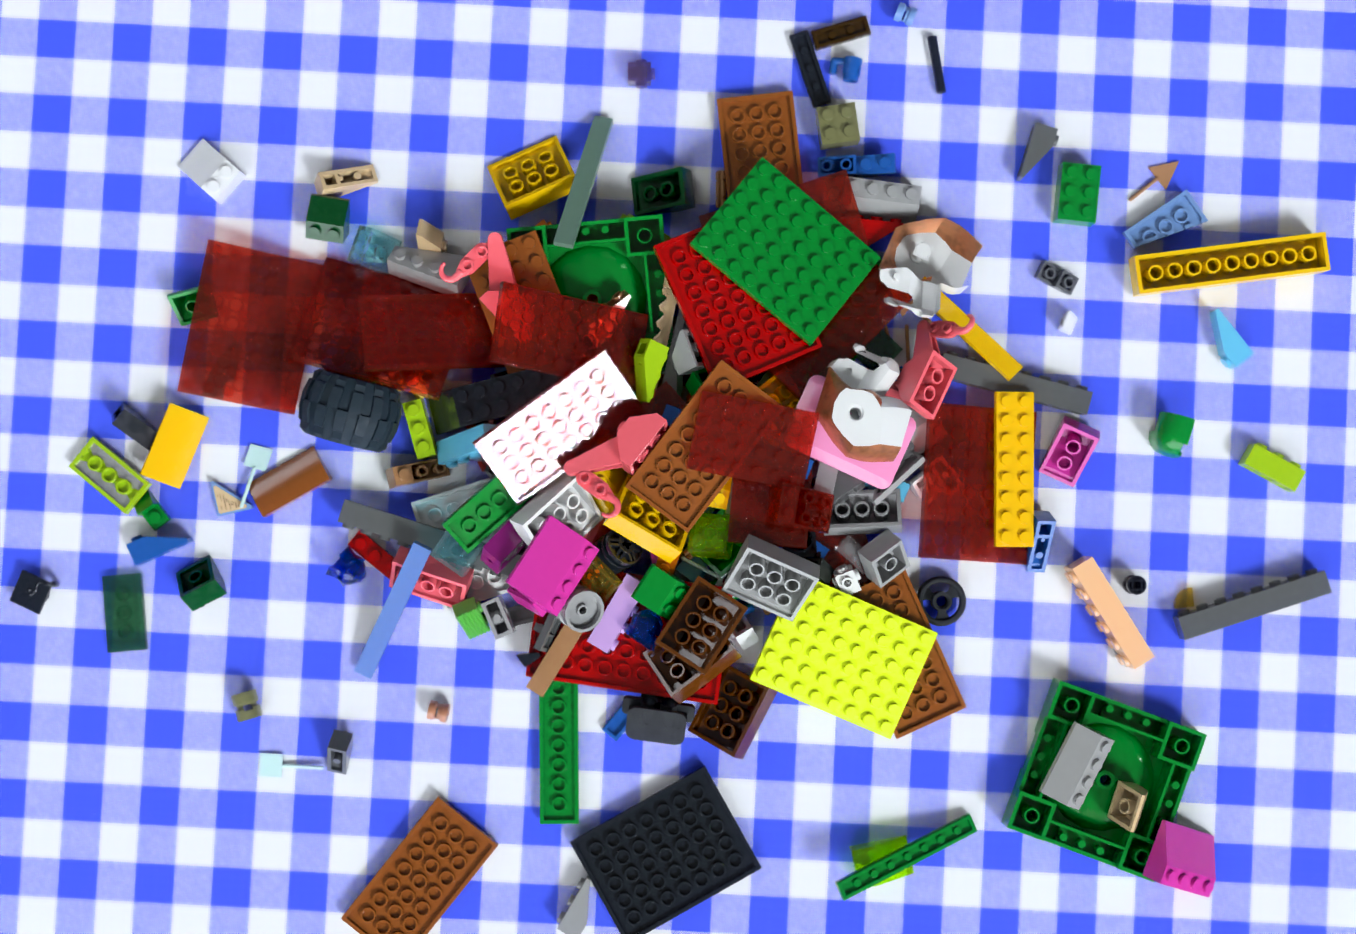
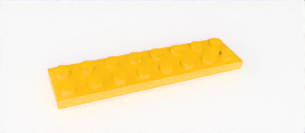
[994,392,1034,547]

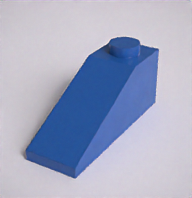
[1025,510,1057,573]
[126,535,194,566]

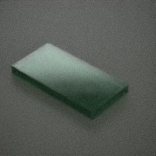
[102,573,148,653]

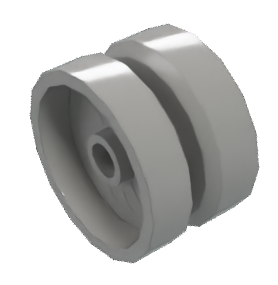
[556,584,604,633]

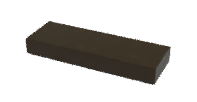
[811,15,871,51]

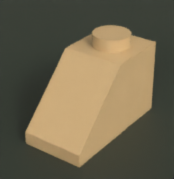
[416,219,448,252]

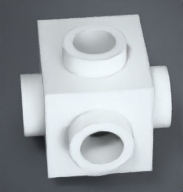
[832,564,861,595]

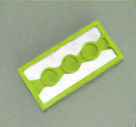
[69,436,152,514]

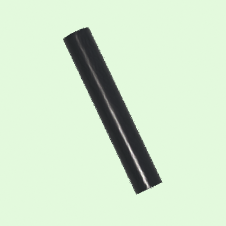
[927,35,946,94]

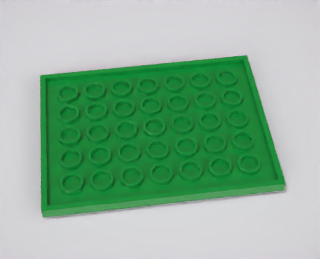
[689,157,881,346]

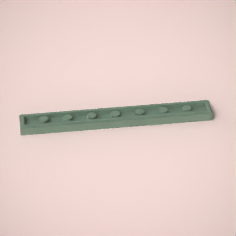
[553,116,613,249]

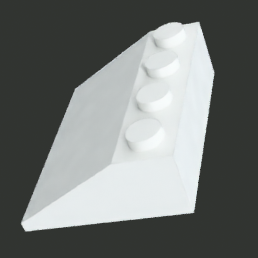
[510,470,604,546]

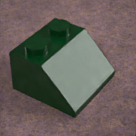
[306,193,350,244]
[176,555,227,611]

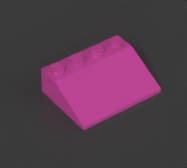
[505,515,599,617]
[1142,819,1216,898]

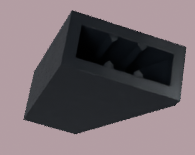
[111,402,158,450]

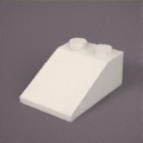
[178,139,246,204]

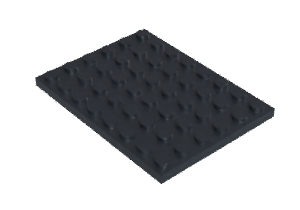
[570,765,762,934]

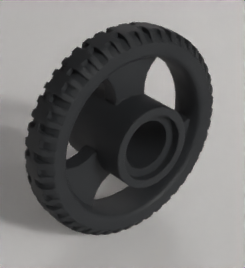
[917,576,966,626]

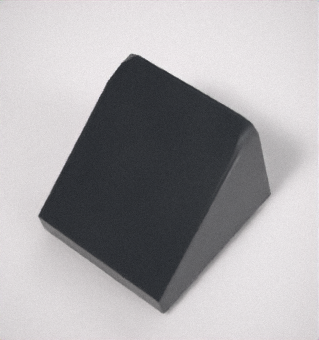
[516,652,543,667]

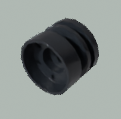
[592,529,642,577]

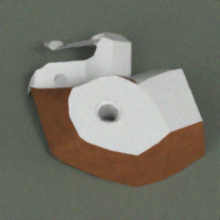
[878,218,983,318]
[815,343,912,462]

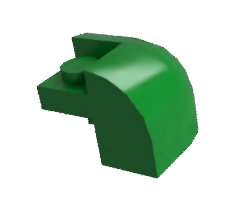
[1148,412,1195,458]

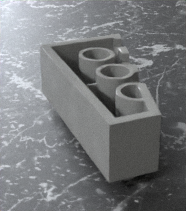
[387,246,470,299]

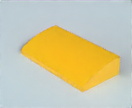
[140,402,209,489]

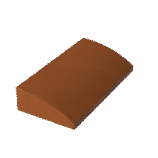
[249,446,333,517]

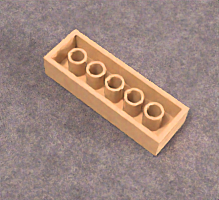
[1064,556,1155,669]

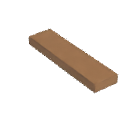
[526,625,583,697]

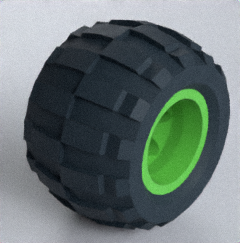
[298,369,402,452]

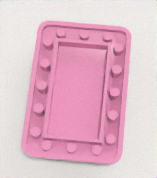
[783,375,916,489]

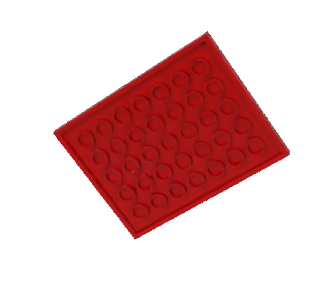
[653,226,823,379]

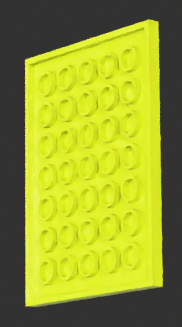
[749,581,938,739]

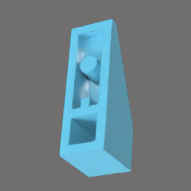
[1209,308,1254,369]

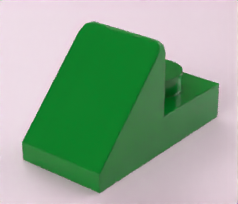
[134,489,171,531]

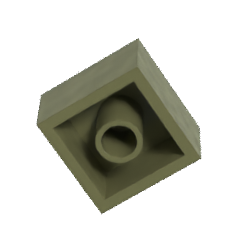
[815,102,860,150]

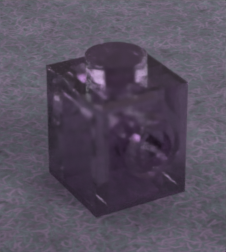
[628,59,655,89]

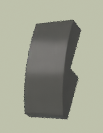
[1034,260,1079,295]

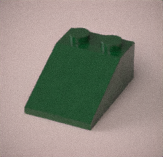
[631,166,696,216]

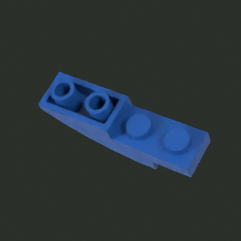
[818,153,896,178]

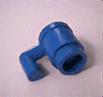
[829,56,863,83]

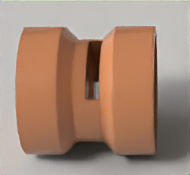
[427,700,451,723]

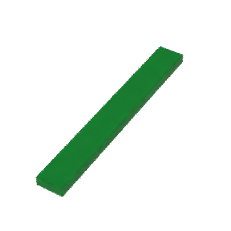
[835,813,977,901]

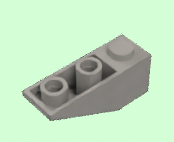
[556,875,590,934]

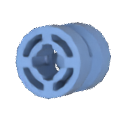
[893,2,918,27]

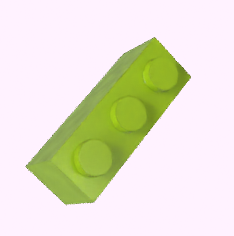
[402,398,437,460]
[1238,442,1306,492]

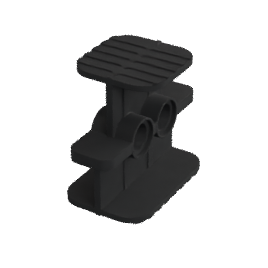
[622,694,695,745]

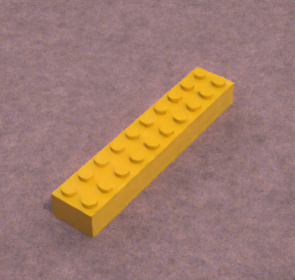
[1128,232,1331,297]

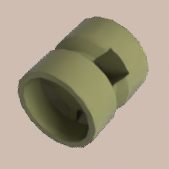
[231,689,263,722]

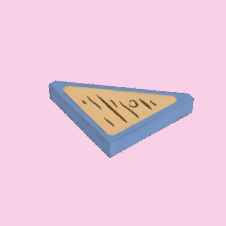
[210,481,254,516]

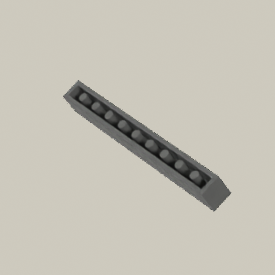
[338,499,522,577]

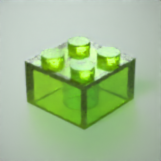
[687,513,736,560]

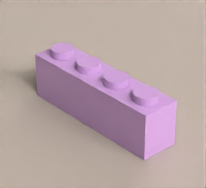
[587,573,641,653]

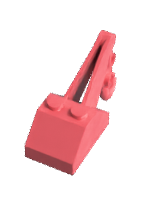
[439,232,534,343]
[896,314,975,420]
[564,413,668,518]

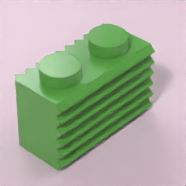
[452,596,490,640]

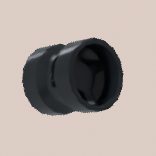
[1122,575,1147,595]

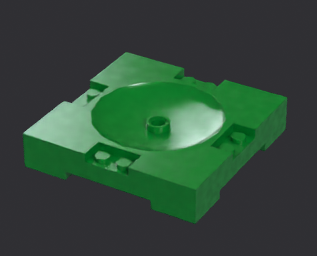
[506,214,673,375]
[1001,677,1207,882]

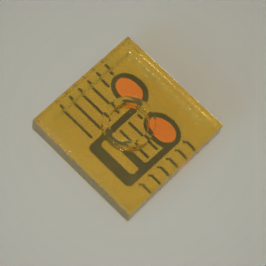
[579,556,623,604]

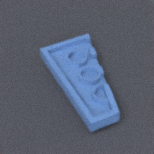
[1122,189,1208,249]

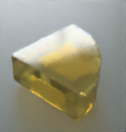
[1173,587,1194,609]

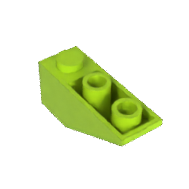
[634,338,669,403]

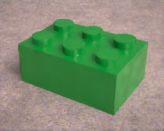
[1052,162,1101,227]

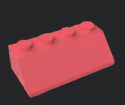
[389,546,474,608]

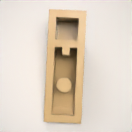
[314,164,378,197]

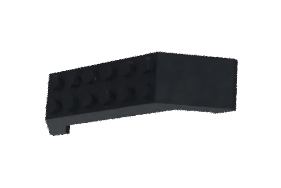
[428,352,620,435]

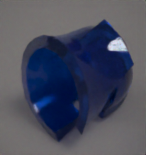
[325,545,366,587]
[623,609,663,651]

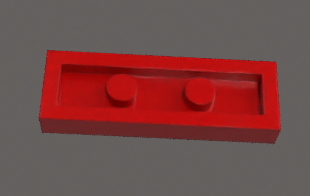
[348,530,395,579]

